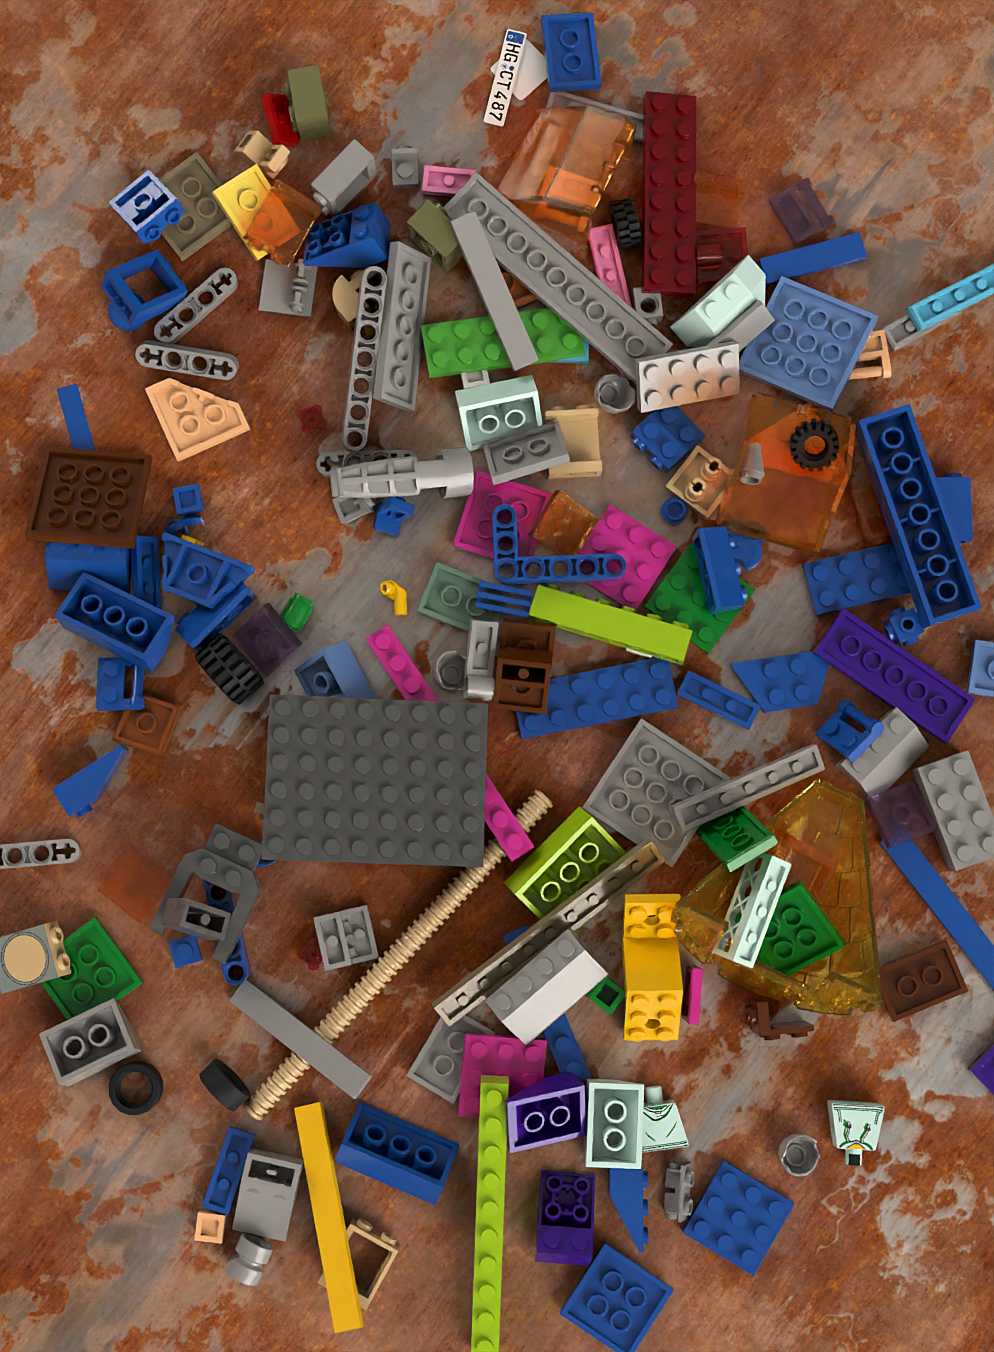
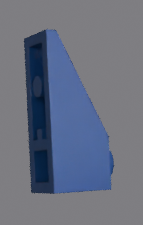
[52,745,128,818]

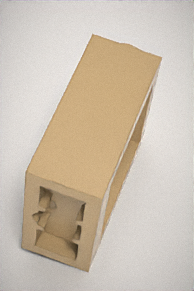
[318,1218,400,1310]

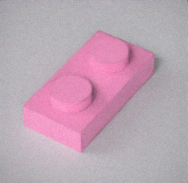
[422,165,476,197]

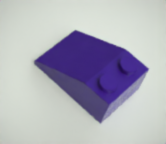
[505,1072,586,1153]

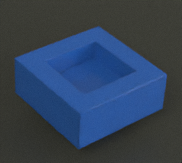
[172,483,205,516]
[168,935,203,968]

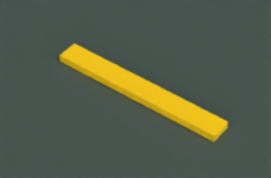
[294,1102,364,1333]

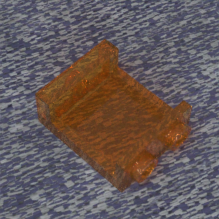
[243,179,323,266]

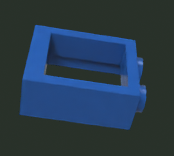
[100,249,188,328]

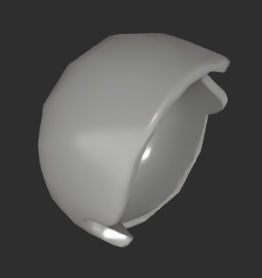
[594,373,636,414]
[432,650,466,693]
[778,1133,820,1176]

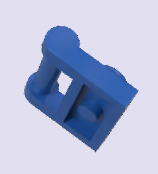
[96,657,145,711]
[815,699,884,763]

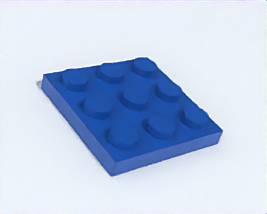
[682,1159,795,1276]
[559,1241,674,1352]

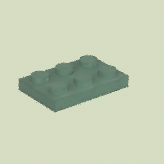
[417,562,510,632]

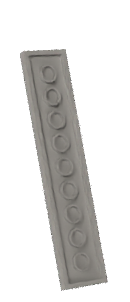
[444,172,673,384]

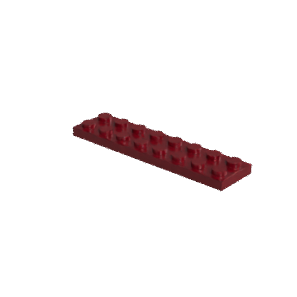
[642,91,696,297]

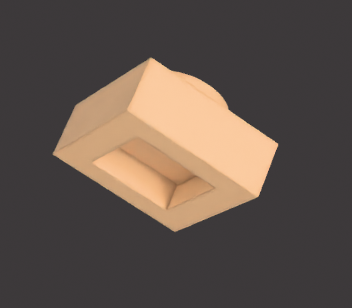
[194,1210,226,1244]

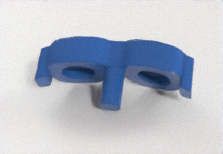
[164,513,205,536]

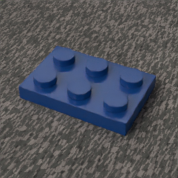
[541,13,602,92]

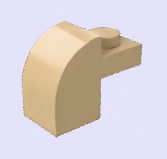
[234,131,290,179]
[332,266,377,330]

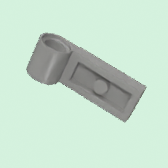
[463,619,499,701]

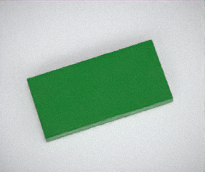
[695,806,778,872]

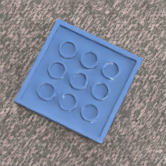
[739,276,878,412]

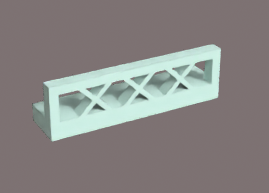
[712,853,792,968]

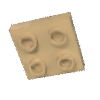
[665,445,739,520]

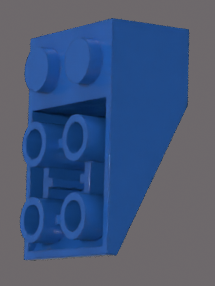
[303,201,391,268]

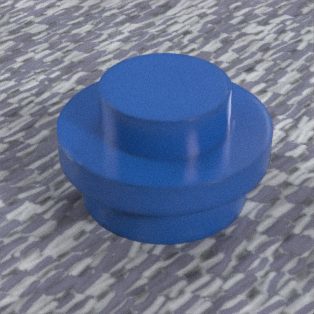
[661,498,688,524]

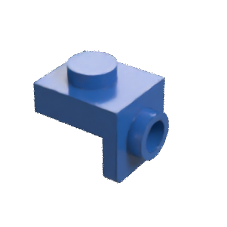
[373,496,415,536]

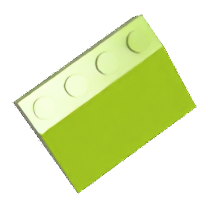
[504,806,627,932]

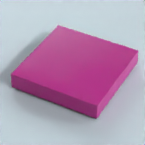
[682,965,703,1025]

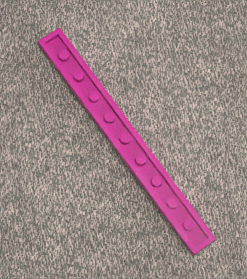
[366,624,534,862]

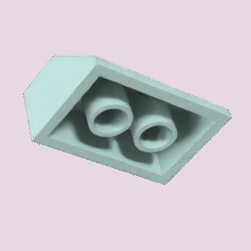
[455,375,543,451]
[583,1079,644,1169]

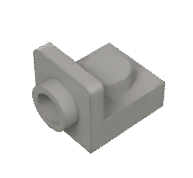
[391,145,419,189]
[332,496,378,524]

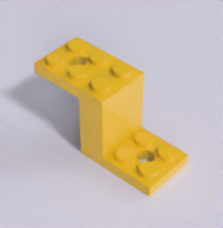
[621,894,683,1042]

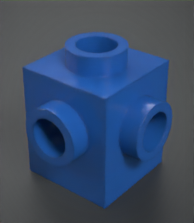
[883,606,925,647]

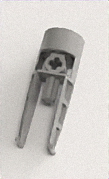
[329,447,474,498]

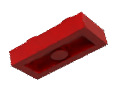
[261,92,300,148]

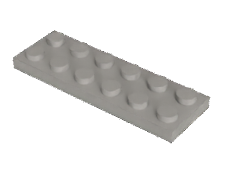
[373,241,431,412]

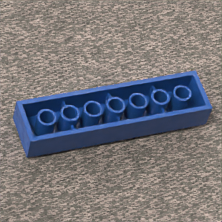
[853,404,982,629]

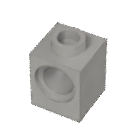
[631,287,663,327]

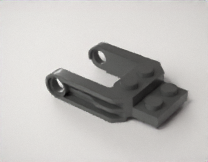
[150,823,262,965]

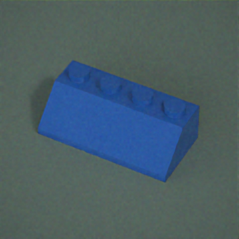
[55,571,175,673]
[334,1102,459,1205]

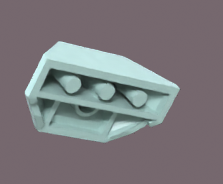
[670,255,766,347]

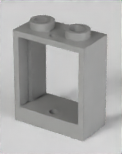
[311,139,377,218]

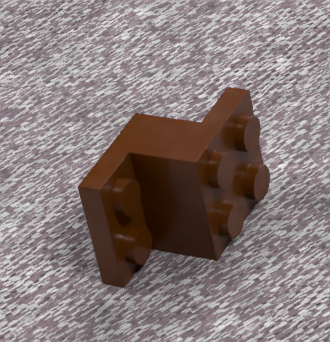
[493,618,557,714]

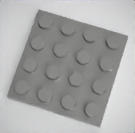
[582,718,731,868]

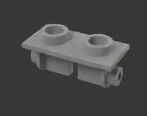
[664,1162,695,1222]

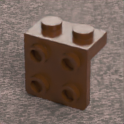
[745,997,814,1040]

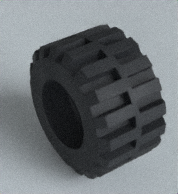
[195,633,264,705]

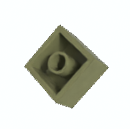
[284,65,332,141]
[407,199,463,274]

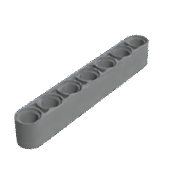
[341,266,387,451]

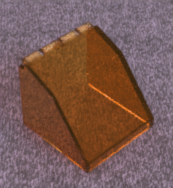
[497,105,637,247]
[715,392,856,555]

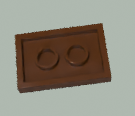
[870,940,968,1022]

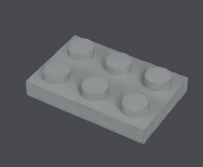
[483,421,570,485]
[406,1014,495,1104]

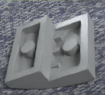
[313,904,379,971]

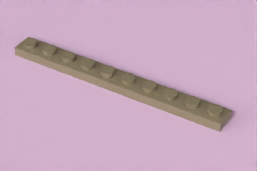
[431,838,666,1027]

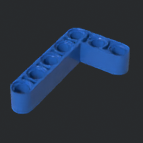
[492,504,626,585]
[202,842,278,985]

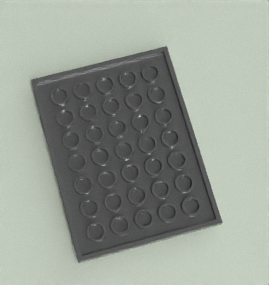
[262,694,488,867]

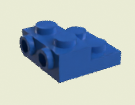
[108,169,185,244]
[630,406,705,473]

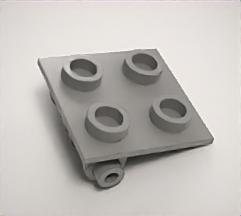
[259,259,318,317]

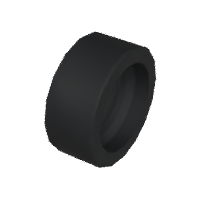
[199,1059,250,1111]
[109,1061,163,1115]

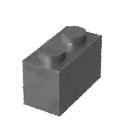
[161,898,231,940]

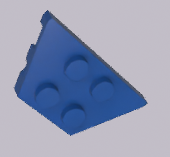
[162,532,255,609]
[730,651,829,713]

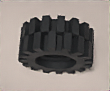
[609,197,641,249]
[790,419,839,471]

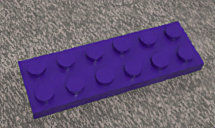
[813,608,975,744]

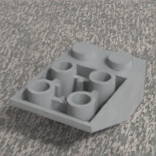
[232,1147,304,1242]

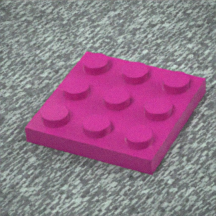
[453,470,552,570]
[577,504,677,610]
[457,1033,547,1118]

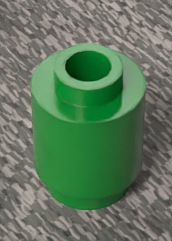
[278,592,314,634]

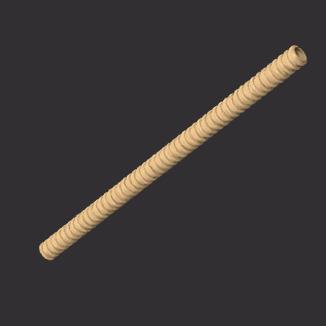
[243,790,553,1121]

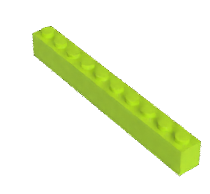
[471,1075,509,1352]

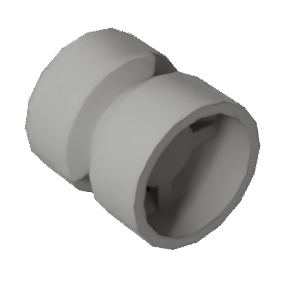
[225,1233,274,1286]

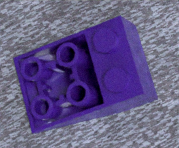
[535,1170,596,1266]

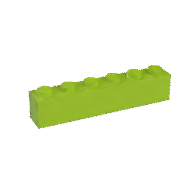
[528,583,693,665]

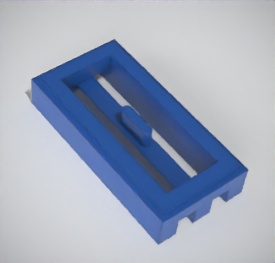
[475,581,533,618]

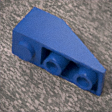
[608,1165,648,1252]

